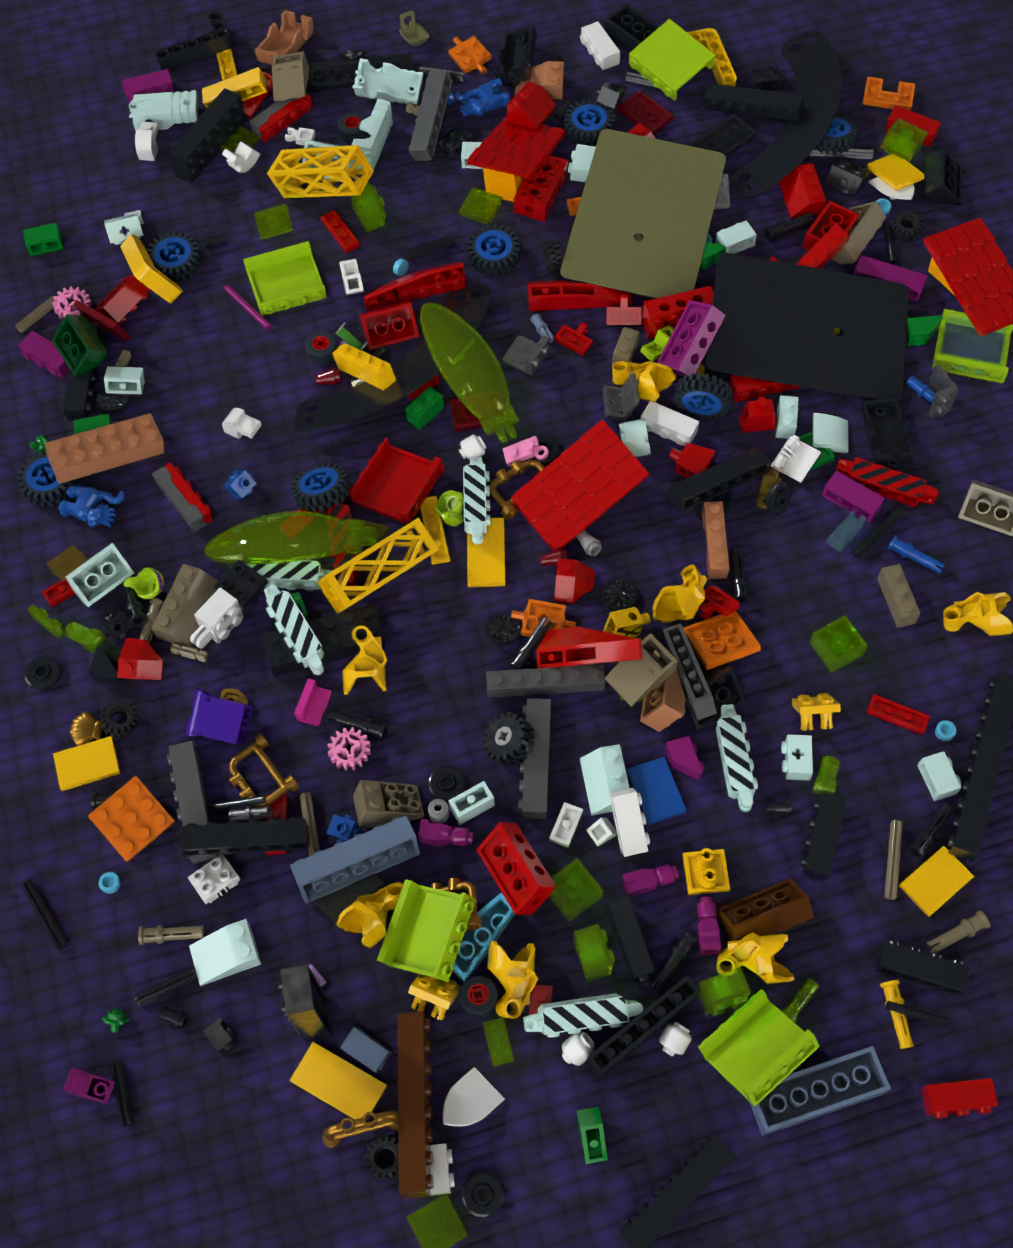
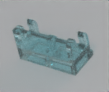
[825,511,866,552]

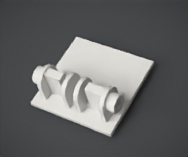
[771,435,821,483]
[187,855,240,904]

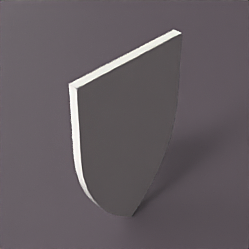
[869,177,914,200]
[443,1067,505,1126]

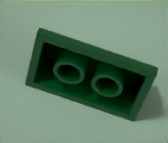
[51,314,107,376]

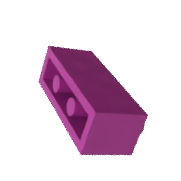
[122,69,175,104]
[19,331,70,378]
[822,471,885,523]

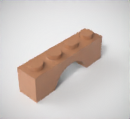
[702,501,729,579]

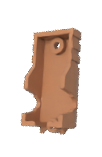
[255,10,314,65]

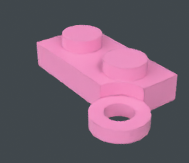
[502,436,549,466]

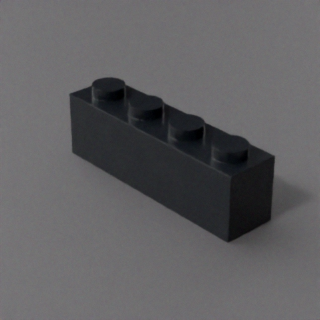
[800,792,847,880]
[875,941,970,996]

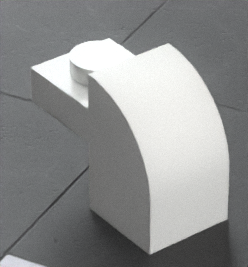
[135,122,159,161]
[222,142,260,173]
[339,259,364,295]
[222,408,261,439]

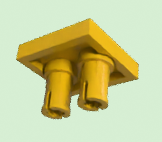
[792,693,841,731]
[682,848,730,895]
[408,975,461,1020]

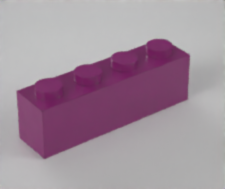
[854,255,928,302]

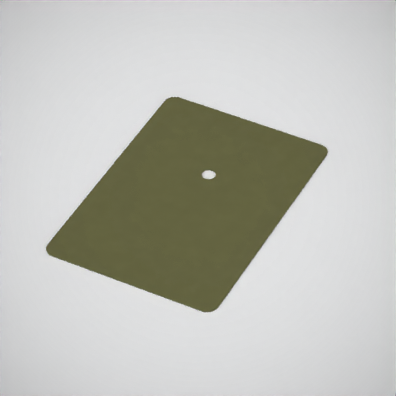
[560,129,726,298]

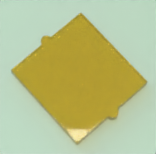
[47,545,88,582]

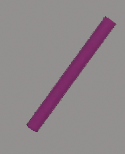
[224,284,272,330]

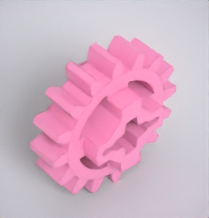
[52,286,92,319]
[327,727,371,771]

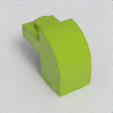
[640,325,674,361]

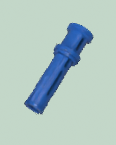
[887,535,945,574]

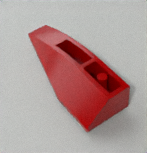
[364,261,465,310]
[527,280,632,311]
[536,626,643,668]

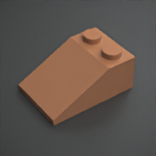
[515,61,564,100]
[640,669,686,732]

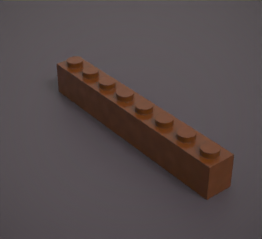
[398,1011,434,1199]

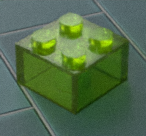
[880,118,928,162]
[351,181,386,233]
[809,615,868,673]
[549,858,603,922]
[573,924,615,982]
[698,967,751,1017]

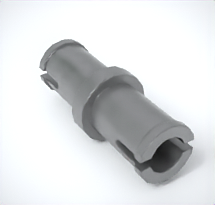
[229,806,272,821]

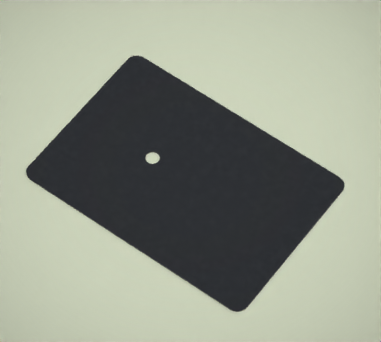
[706,253,909,401]

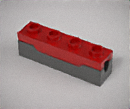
[250,94,313,142]
[152,462,213,533]

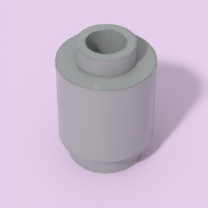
[428,799,449,824]

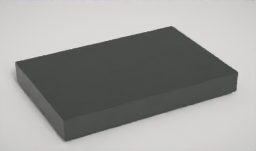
[312,874,384,928]

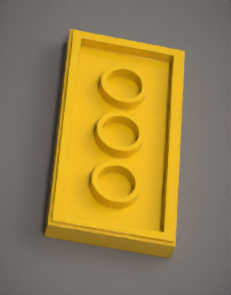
[467,518,505,587]
[289,1042,387,1122]

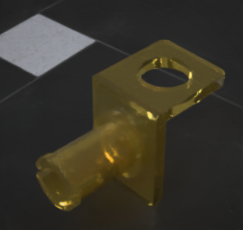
[756,469,782,509]

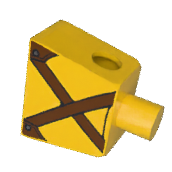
[603,607,651,637]

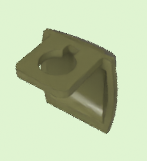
[399,10,430,46]

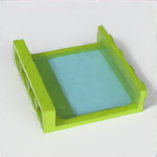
[932,309,1013,383]

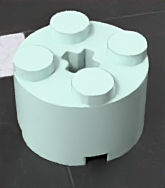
[619,419,651,457]

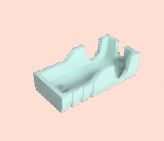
[352,58,423,106]
[129,90,199,131]
[352,98,393,170]

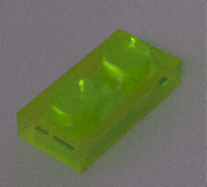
[27,604,64,639]
[483,1017,514,1067]

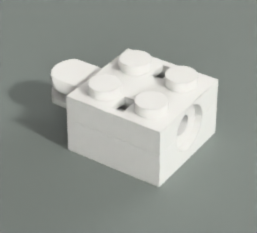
[190,588,244,649]

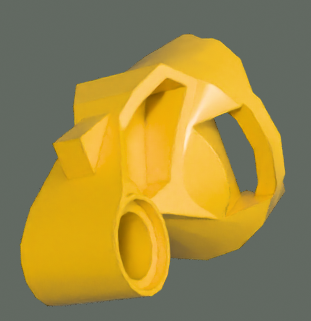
[612,361,677,402]
[652,565,707,623]
[943,592,1013,636]
[342,626,387,695]
[336,882,403,948]
[716,932,794,984]
[487,941,538,1019]

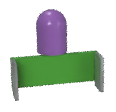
[335,323,368,351]

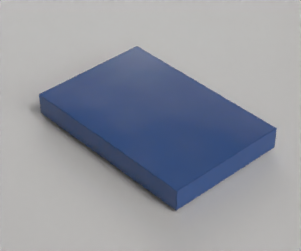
[626,757,686,825]

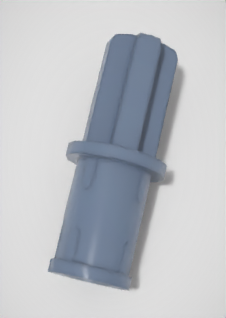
[531,314,554,343]

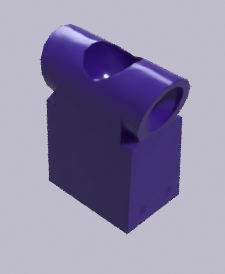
[185,688,253,744]

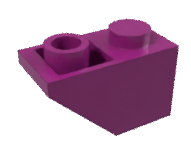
[665,736,704,780]
[62,1068,115,1104]

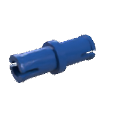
[906,376,936,404]

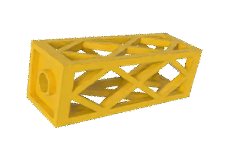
[267,145,374,198]
[317,518,439,614]

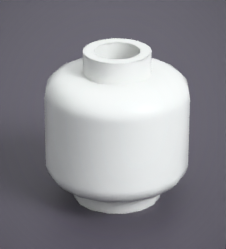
[459,435,487,461]
[659,1022,692,1056]
[562,1032,594,1066]

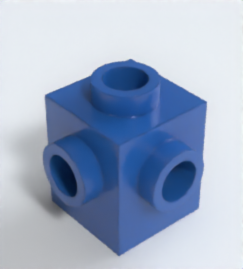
[223,470,257,499]
[326,814,362,843]

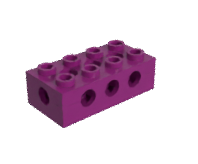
[657,300,726,377]

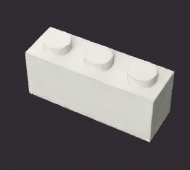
[580,21,620,70]
[641,400,699,446]
[609,788,650,857]

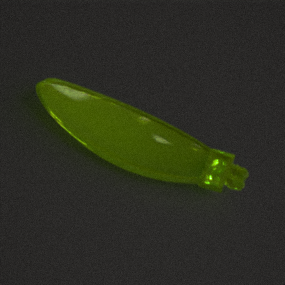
[420,303,519,443]
[204,511,379,564]

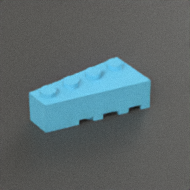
[453,893,515,983]

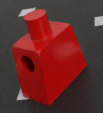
[739,397,776,433]
[669,443,716,479]

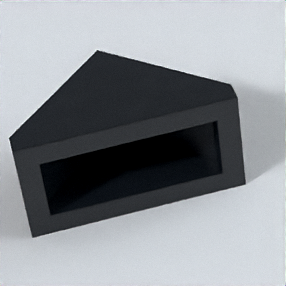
[88,645,123,684]

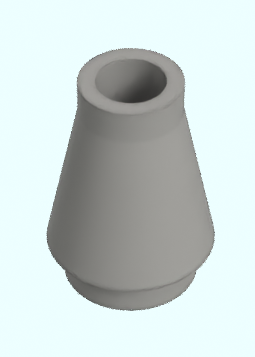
[576,530,602,556]

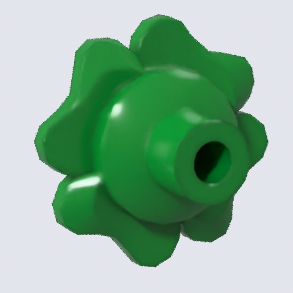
[30,435,49,455]
[102,1009,129,1032]

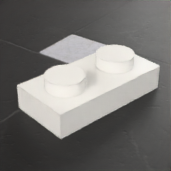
[549,802,583,848]

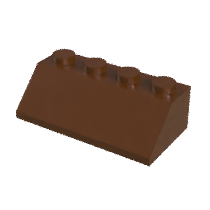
[716,878,814,941]

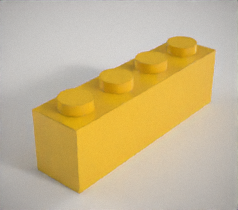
[202,67,267,108]
[332,343,396,391]

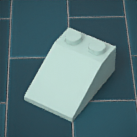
[189,919,261,986]

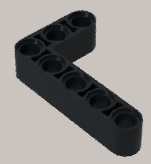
[156,11,233,70]

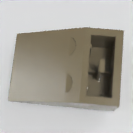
[272,51,310,101]
[605,634,678,707]
[353,780,424,828]

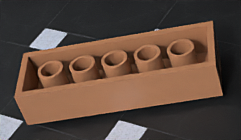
[45,413,164,484]

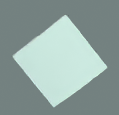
[813,413,848,453]

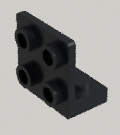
[825,159,871,197]

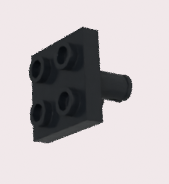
[214,559,269,610]

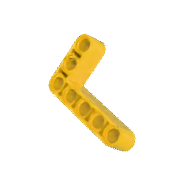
[687,28,737,87]
[120,234,183,304]

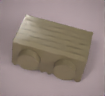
[612,327,639,365]

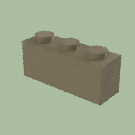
[877,564,920,628]

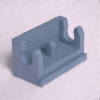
[340,1027,393,1073]

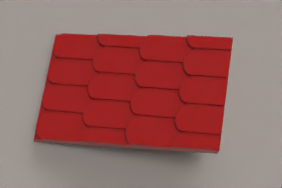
[467,117,566,202]
[923,218,1013,337]
[511,419,649,551]

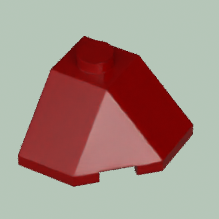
[554,558,595,604]
[117,638,164,680]

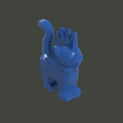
[454,78,510,116]
[58,484,125,527]

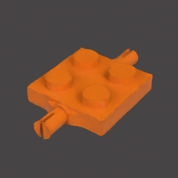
[448,36,492,74]
[511,599,576,639]

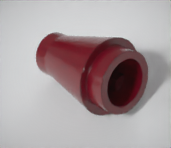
[315,367,342,385]
[540,548,568,566]

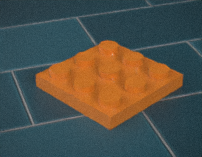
[683,611,761,670]
[88,776,176,862]

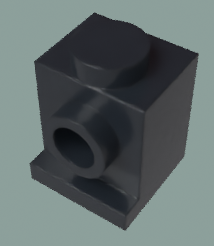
[203,1017,237,1055]

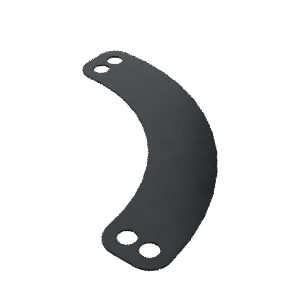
[731,30,843,197]
[293,285,492,432]

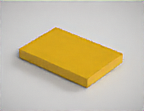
[867,152,924,191]
[53,736,121,791]
[899,846,974,917]

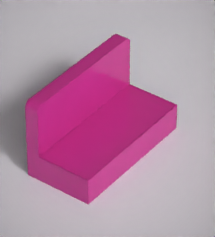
[294,678,332,726]

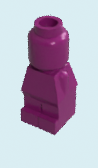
[418,819,474,847]
[622,865,679,898]
[697,897,721,955]

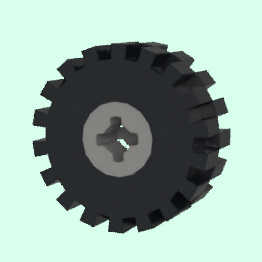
[483,712,535,766]

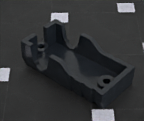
[494,25,537,86]
[861,398,914,470]

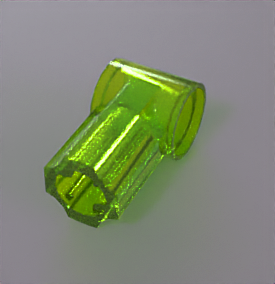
[65,621,106,653]
[812,756,840,795]

